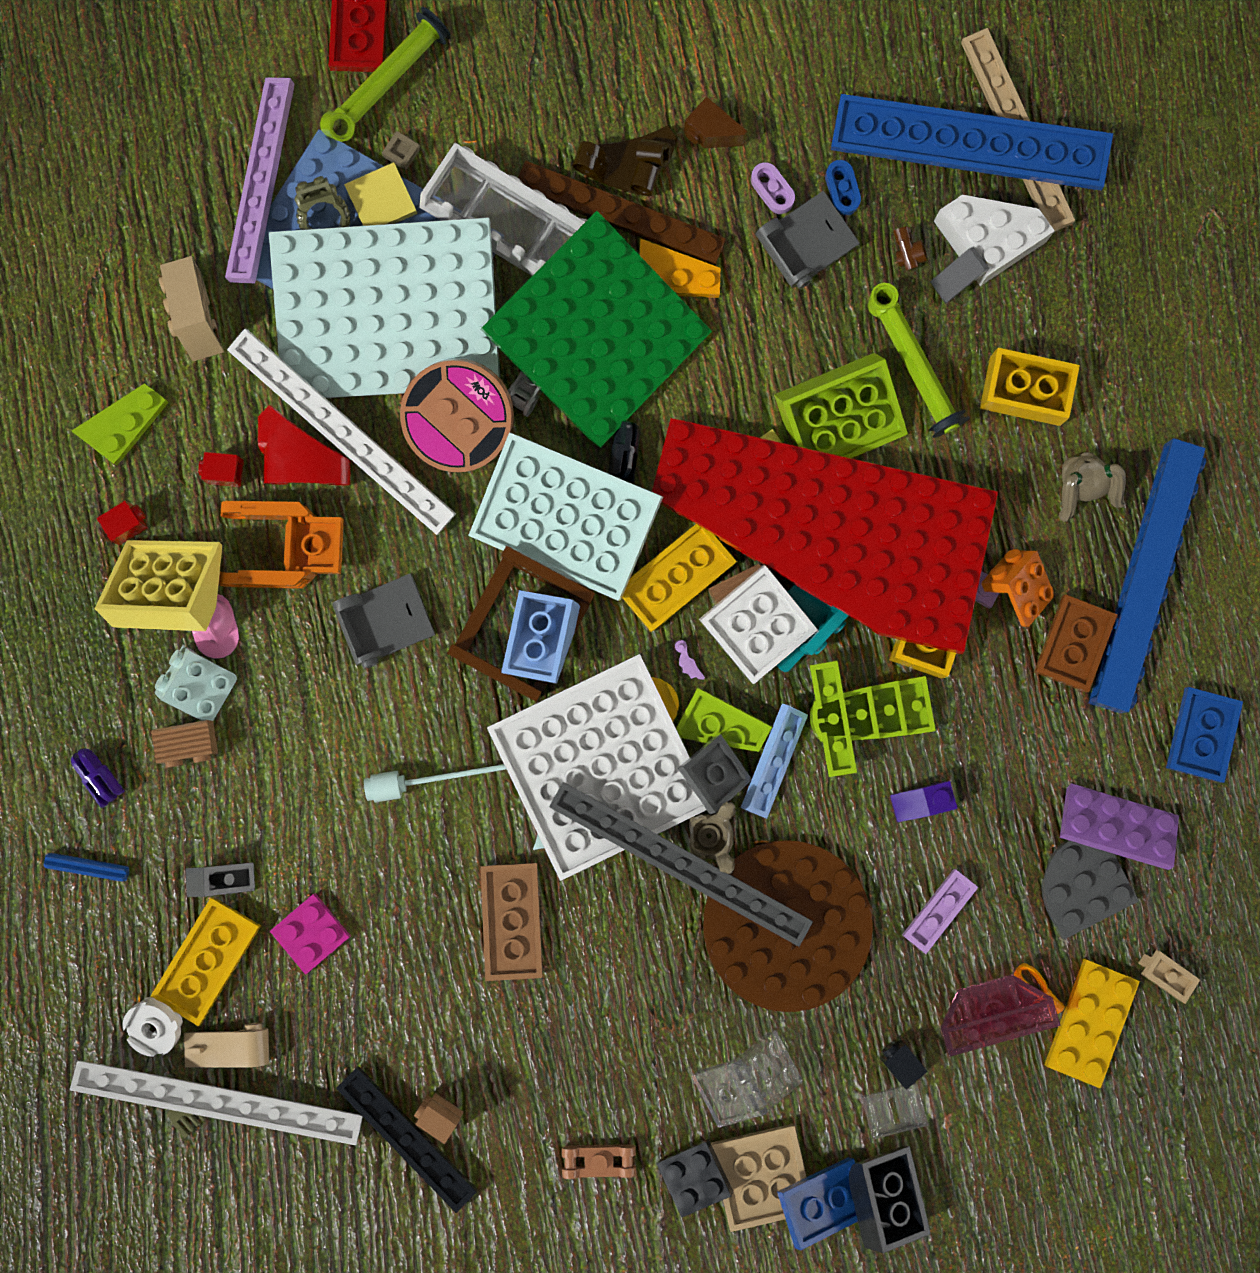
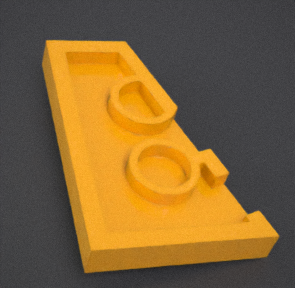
[640,239,721,298]

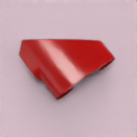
[258,405,351,486]

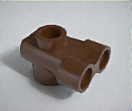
[893,226,928,271]

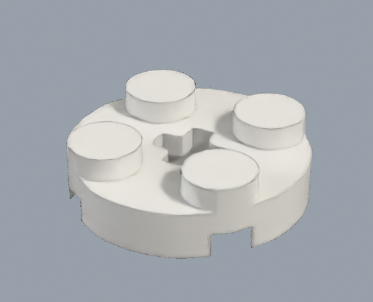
[123,997,183,1056]

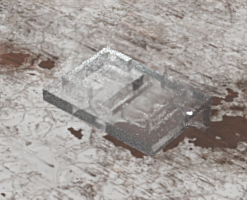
[861,1083,929,1139]

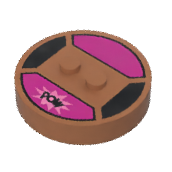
[400,358,514,472]

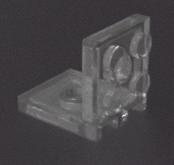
[691,1030,803,1128]

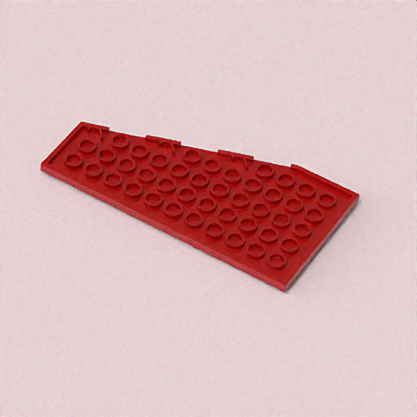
[652,418,998,654]

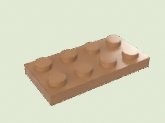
[480,863,543,981]

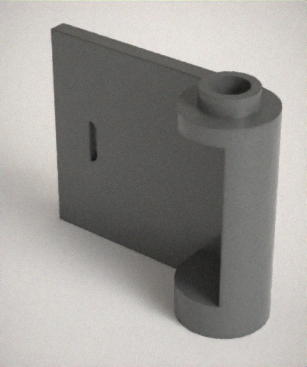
[755,191,860,289]
[332,573,436,669]

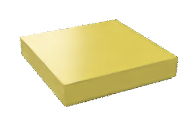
[344,162,417,226]

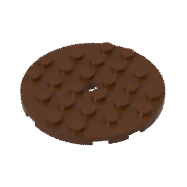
[703,840,873,1012]

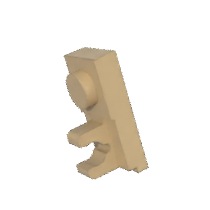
[1138,950,1200,1004]

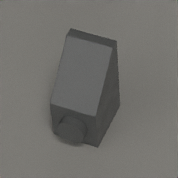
[186,862,255,897]

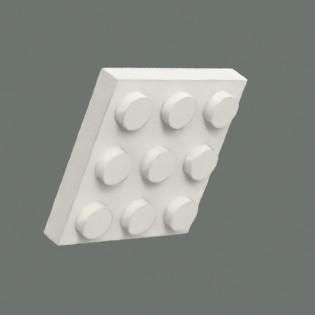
[699,565,818,684]

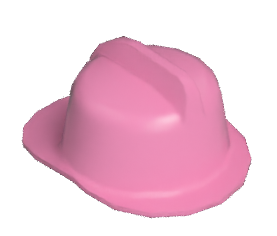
[192,594,239,659]

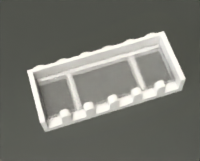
[420,143,587,276]

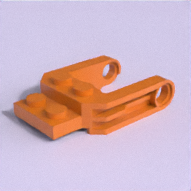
[218,501,344,589]

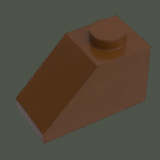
[684,96,747,148]

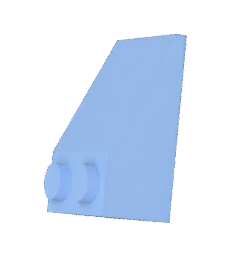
[501,590,580,684]

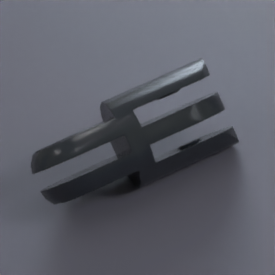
[608,420,640,483]

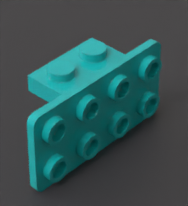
[776,583,849,672]

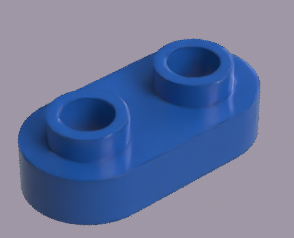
[825,160,861,215]

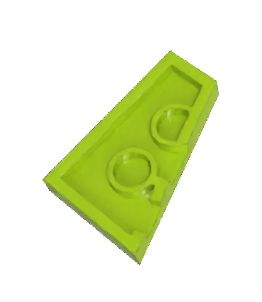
[72,383,169,466]
[676,687,772,752]

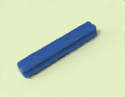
[44,853,129,882]

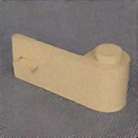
[184,1023,269,1067]

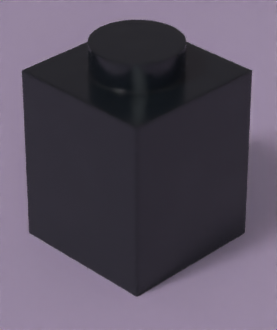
[879,1040,928,1090]

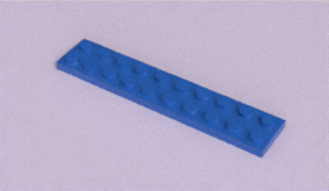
[831,94,1113,191]

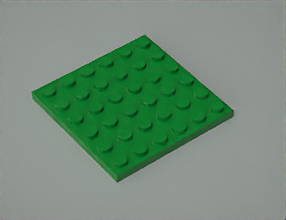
[480,211,712,448]

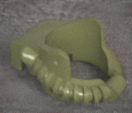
[294,176,350,230]

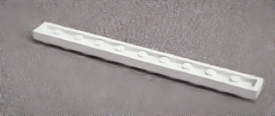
[227,329,456,535]
[70,1060,363,1145]

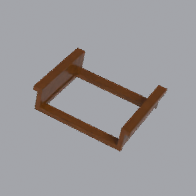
[447,545,595,702]

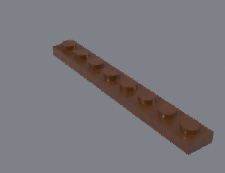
[518,160,726,266]

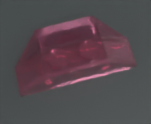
[940,975,1061,1057]

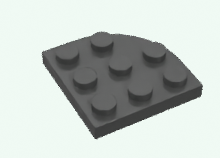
[1042,840,1139,939]

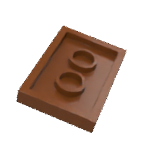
[1034,594,1118,692]

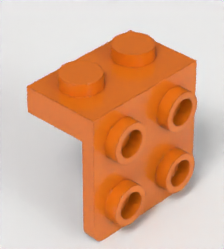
[981,549,1054,627]

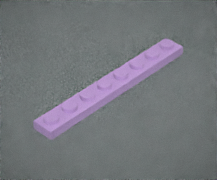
[225,78,295,283]

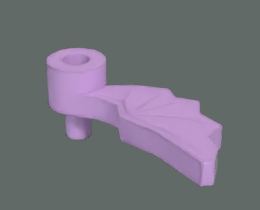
[675,640,705,680]

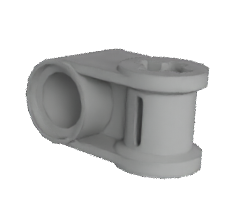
[508,371,542,417]

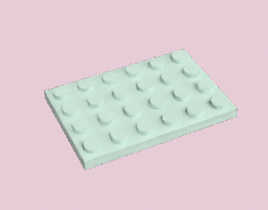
[468,432,663,601]

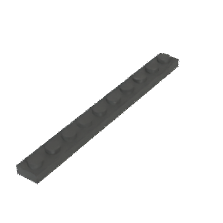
[549,782,813,947]

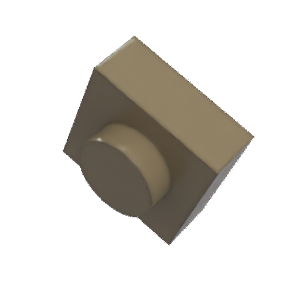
[382,131,421,171]

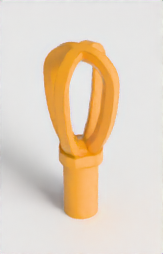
[1014,963,1065,1014]

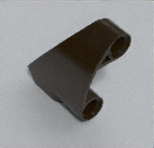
[572,125,678,196]

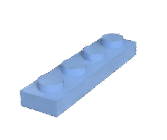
[741,704,808,819]

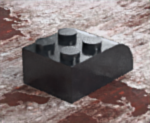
[849,1146,931,1253]

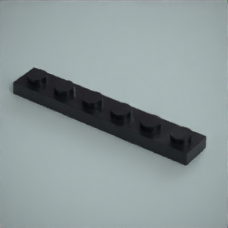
[336,1066,478,1213]

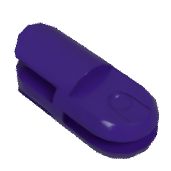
[71,748,125,809]

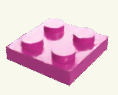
[270,893,351,975]

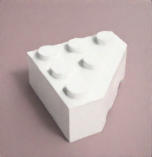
[934,195,1055,286]

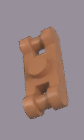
[562,1144,636,1179]

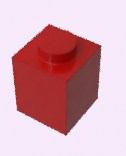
[198,452,244,487]
[96,500,148,545]

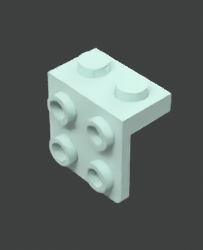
[155,645,237,721]

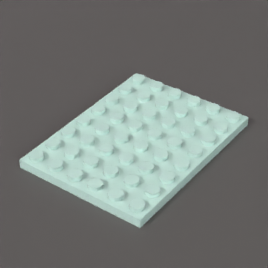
[269,218,500,400]

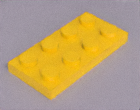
[622,524,737,633]
[150,897,261,1026]
[1044,959,1140,1089]

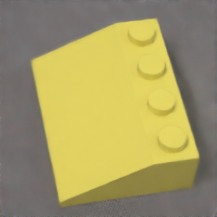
[94,540,222,631]

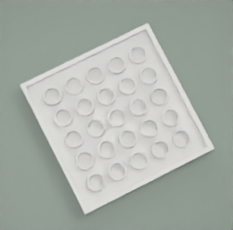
[487,654,707,881]

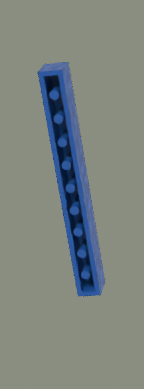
[1088,438,1206,713]

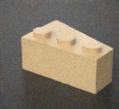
[158,256,224,361]

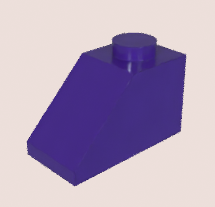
[890,781,958,822]

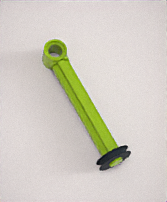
[320,7,451,142]
[868,283,970,438]

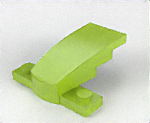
[810,661,936,777]

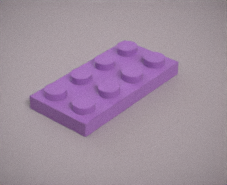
[1060,783,1179,870]

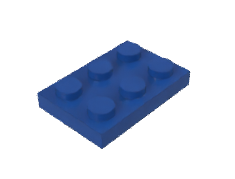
[1166,687,1243,783]
[777,1157,858,1250]

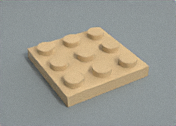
[711,1124,806,1232]

